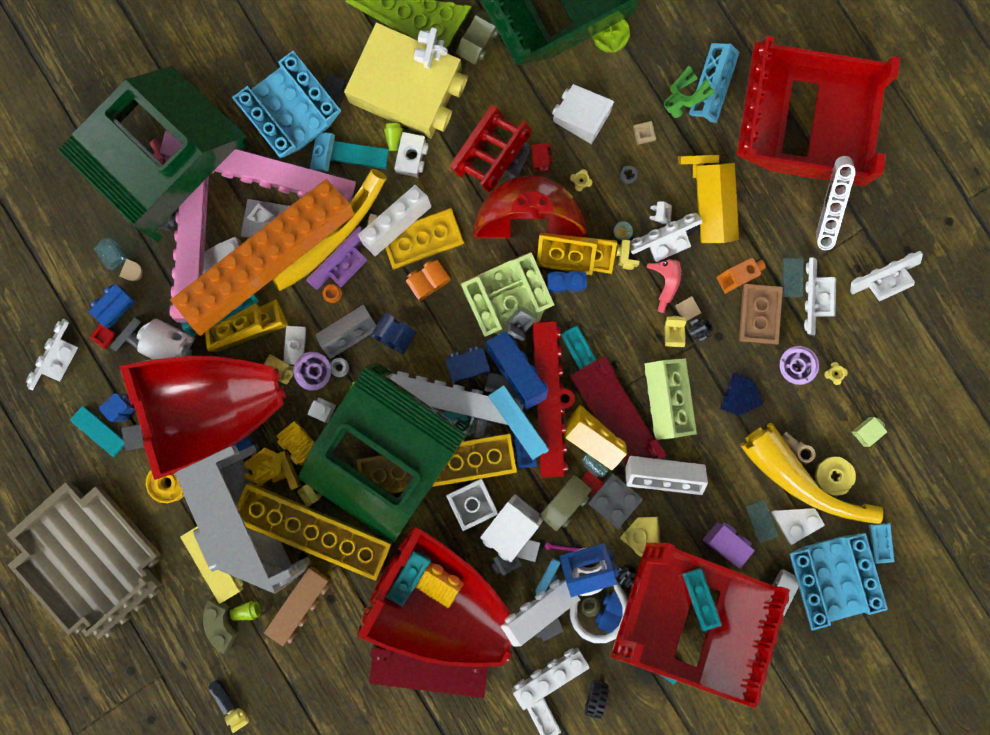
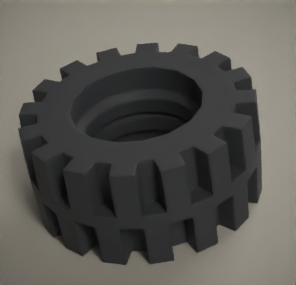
[584,680,609,719]

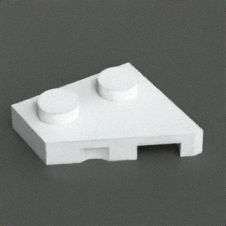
[771,508,825,545]

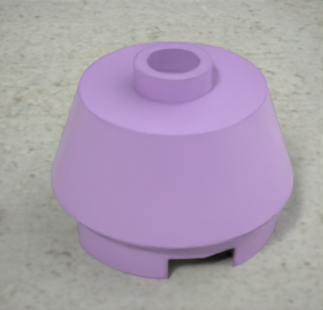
[780,346,819,384]
[294,352,331,390]

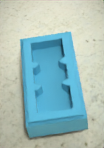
[310,133,335,172]
[869,523,895,564]
[535,558,561,594]

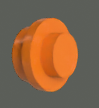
[323,284,342,303]

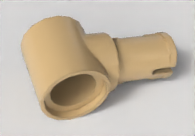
[782,431,815,464]

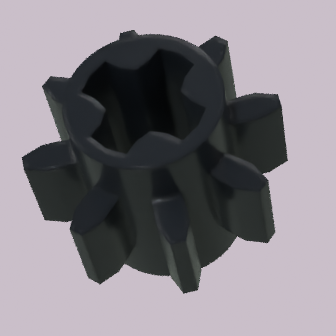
[689,317,713,342]
[615,564,637,589]

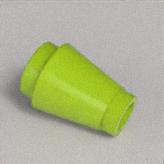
[384,123,403,151]
[230,601,261,621]

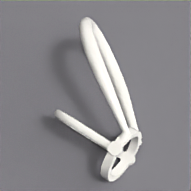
[570,548,628,643]

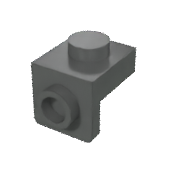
[507,306,536,341]
[491,556,521,577]

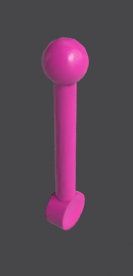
[545,542,582,552]

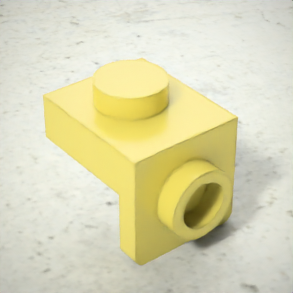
[616,240,639,270]
[664,316,686,347]
[264,354,294,384]

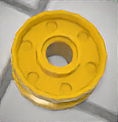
[146,470,184,503]

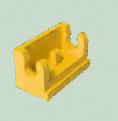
[244,448,283,486]

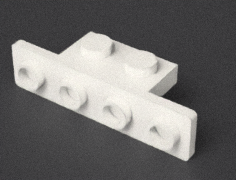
[629,213,703,262]
[850,251,923,301]
[804,257,836,335]
[26,318,78,390]

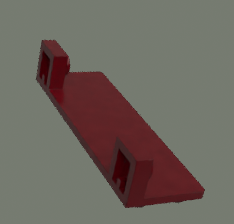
[571,356,667,466]
[369,644,488,698]

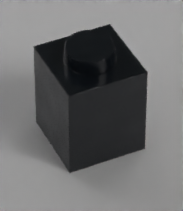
[323,75,347,107]

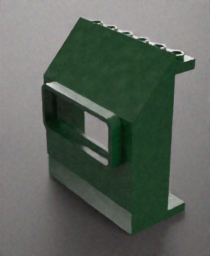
[481,0,639,65]
[58,66,248,242]
[298,362,473,544]

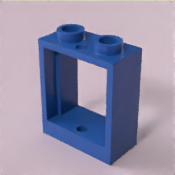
[559,543,618,597]

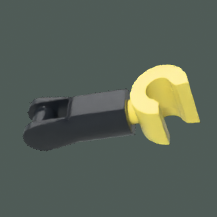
[209,680,249,733]

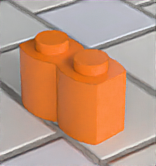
[406,260,451,302]

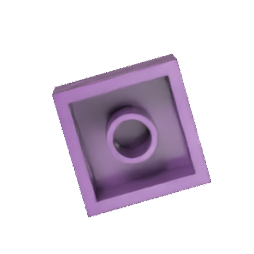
[702,522,755,569]

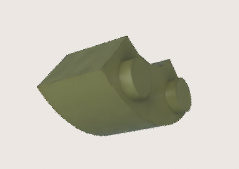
[455,10,499,64]
[539,475,592,531]
[203,597,238,654]

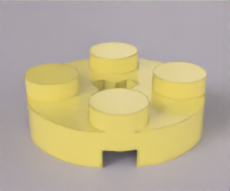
[815,457,856,496]

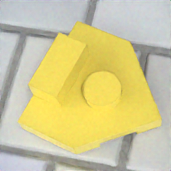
[620,516,660,557]

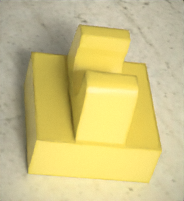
[297,484,322,507]

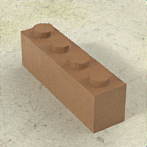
[264,566,330,646]

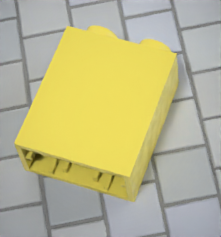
[344,23,468,139]

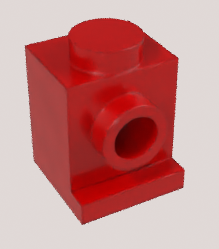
[531,143,553,174]

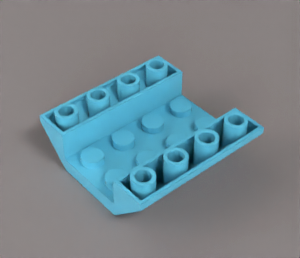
[232,51,341,158]
[790,533,888,631]

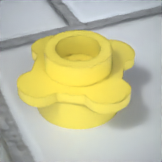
[570,169,592,192]
[824,362,848,385]

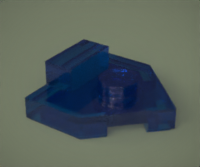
[720,373,763,416]

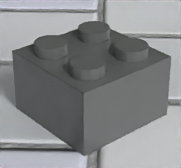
[587,473,643,529]

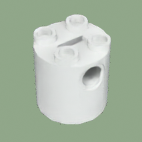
[137,318,195,359]

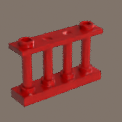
[449,105,532,194]

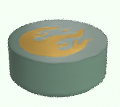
[613,221,633,241]

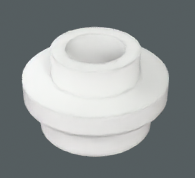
[330,358,349,377]

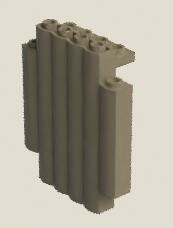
[7,482,162,640]

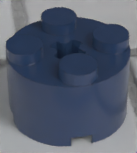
[371,313,417,355]

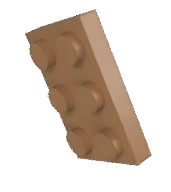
[739,284,783,345]

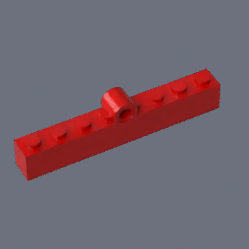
[533,322,575,478]

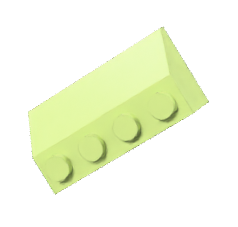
[645,358,697,440]

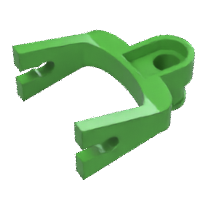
[664,66,715,118]

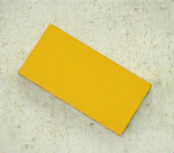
[385,208,464,270]

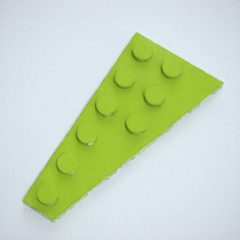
[345,0,471,50]

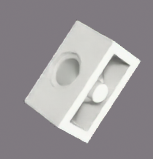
[394,132,428,178]

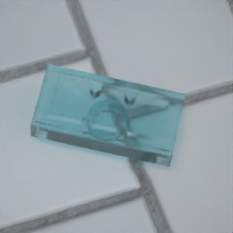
[782,258,804,298]
[745,500,779,543]

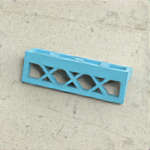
[689,43,740,123]
[488,385,549,460]

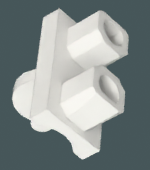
[414,28,448,69]

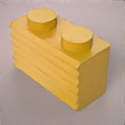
[277,421,315,465]
[416,563,464,608]

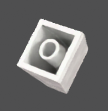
[552,84,614,144]
[480,494,543,562]

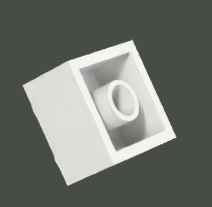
[446,478,498,531]

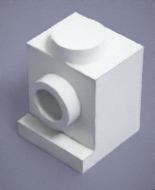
[308,397,336,423]

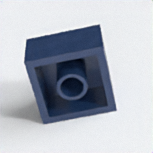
[445,346,490,383]

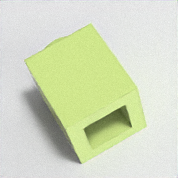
[852,417,887,447]

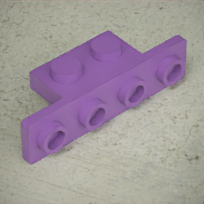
[306,226,367,290]

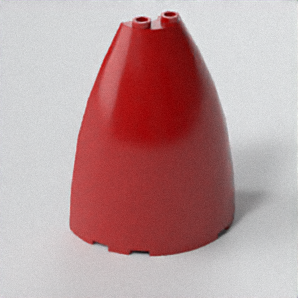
[472,175,586,238]
[119,355,286,480]
[357,527,512,667]

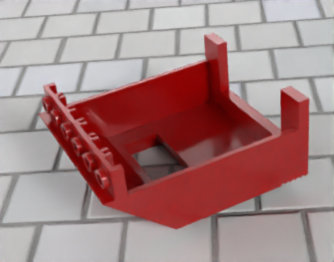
[737,36,901,186]
[610,542,790,709]

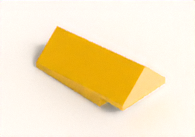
[696,163,739,243]
[536,233,617,275]
[205,299,289,352]

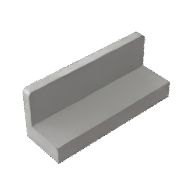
[316,305,376,359]

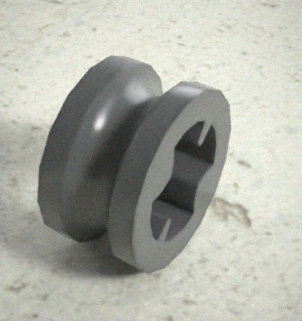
[620,166,638,184]

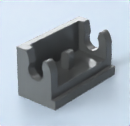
[501,143,531,180]

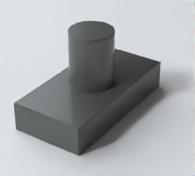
[110,316,142,351]

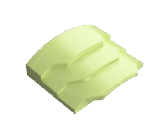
[460,252,554,337]

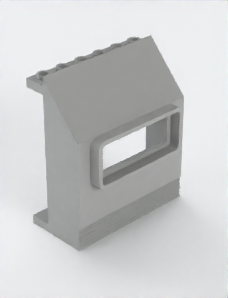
[175,445,312,594]

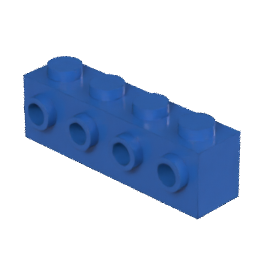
[486,331,548,409]

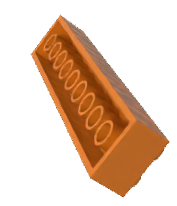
[170,178,355,336]

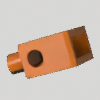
[716,258,766,294]

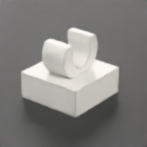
[650,202,672,224]

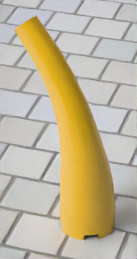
[272,169,386,291]
[740,423,883,524]

